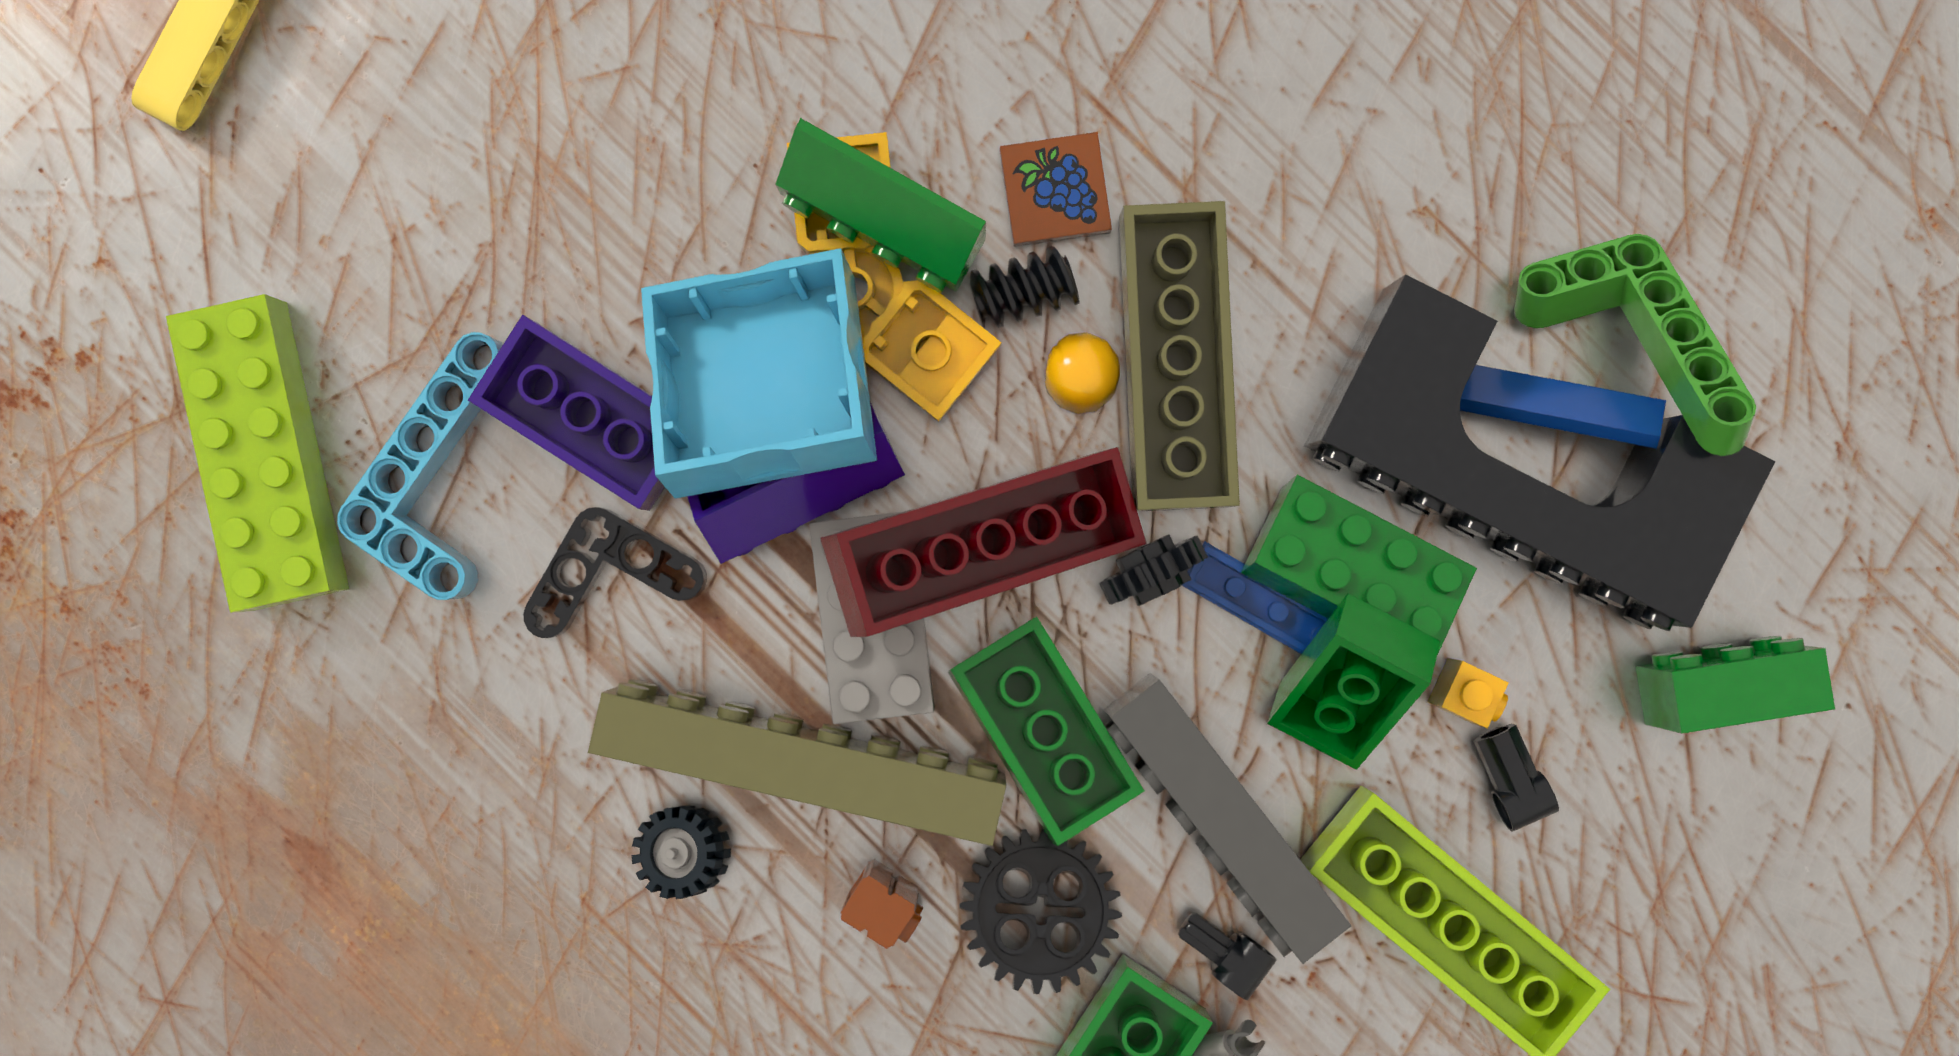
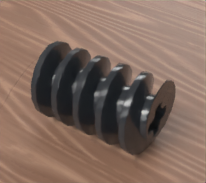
[970,246,1080,329]

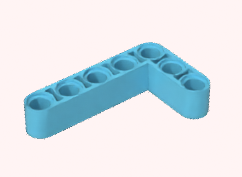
[337,332,503,600]

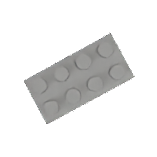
[809,511,935,724]

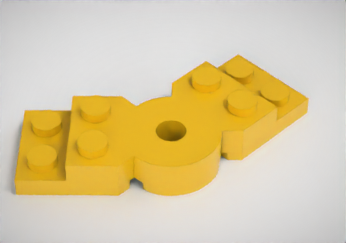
[787,132,1002,422]

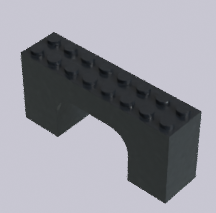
[1304,274,1776,631]

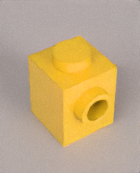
[1427,658,1509,729]

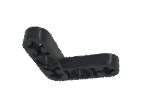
[523,507,707,638]

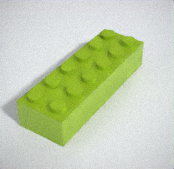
[166,294,350,613]
[1300,786,1611,1056]

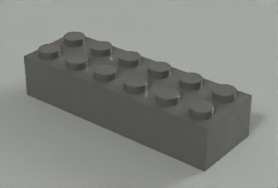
[1104,673,1351,964]

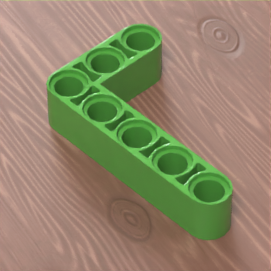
[1514,234,1756,456]

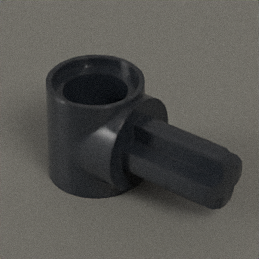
[1178,913,1277,1001]

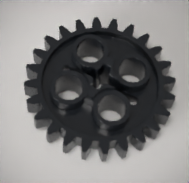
[959,828,1122,994]

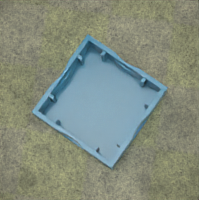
[641,248,877,499]

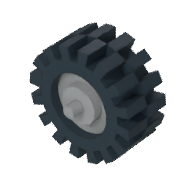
[631,805,731,899]

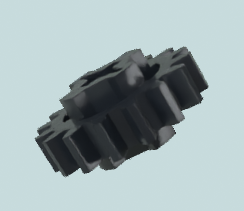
[1099,534,1208,606]

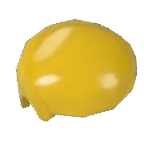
[1045,332,1120,414]

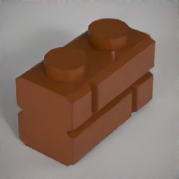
[840,859,923,949]

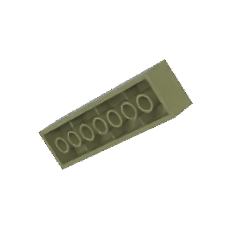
[588,679,1007,846]

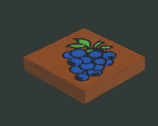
[1000,132,1112,247]

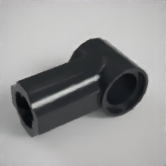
[1473,723,1559,832]

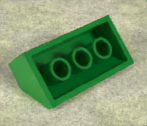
[775,118,986,293]

